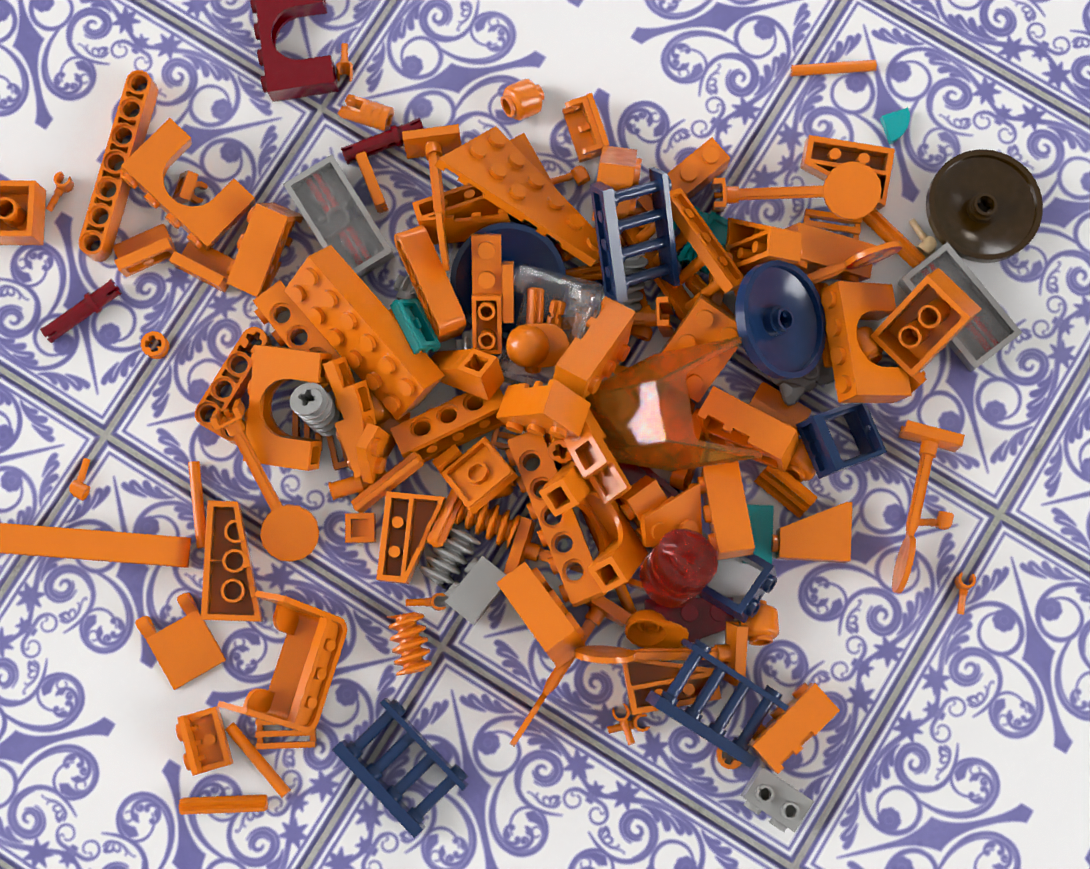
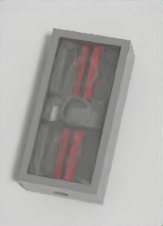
[283,155,395,278]
[898,242,1022,372]

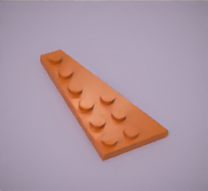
[435,126,600,267]

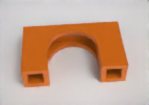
[121,118,255,251]
[820,281,912,403]
[243,345,332,471]
[538,461,648,594]

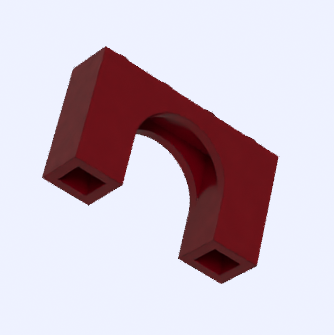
[250,0,339,102]

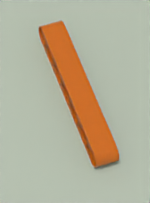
[78,70,158,262]
[0,523,192,568]

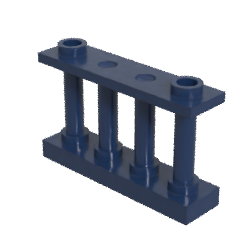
[590,167,681,303]
[645,638,789,768]
[332,698,468,838]

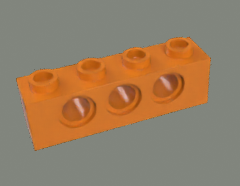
[252,280,353,393]
[390,388,505,463]

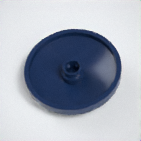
[450,222,566,338]
[735,260,826,380]

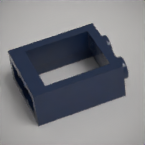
[796,403,887,479]
[681,540,777,623]

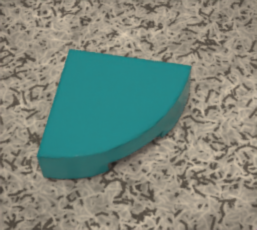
[880,107,910,145]

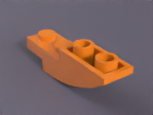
[471,234,502,354]
[322,356,376,478]
[564,409,632,504]

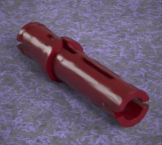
[341,118,424,165]
[40,279,122,343]

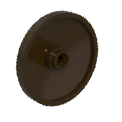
[926,149,1043,263]

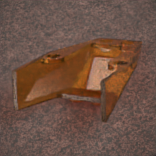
[585,336,761,471]

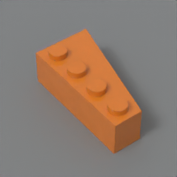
[201,500,263,622]

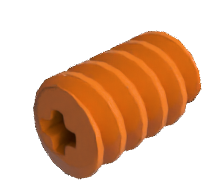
[455,502,521,550]
[387,612,432,676]

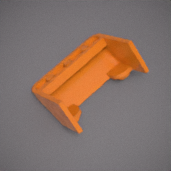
[217,590,347,733]

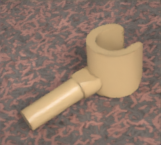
[909,219,937,258]

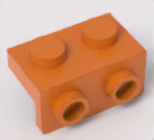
[176,706,234,776]

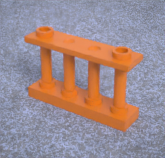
[622,188,744,321]

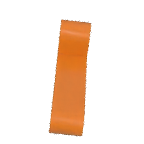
[394,225,466,343]
[195,327,272,445]

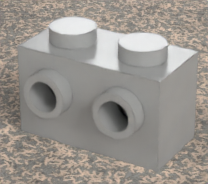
[445,556,506,625]
[740,765,814,832]

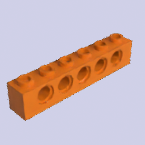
[505,432,607,608]

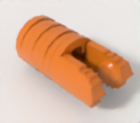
[337,94,394,131]

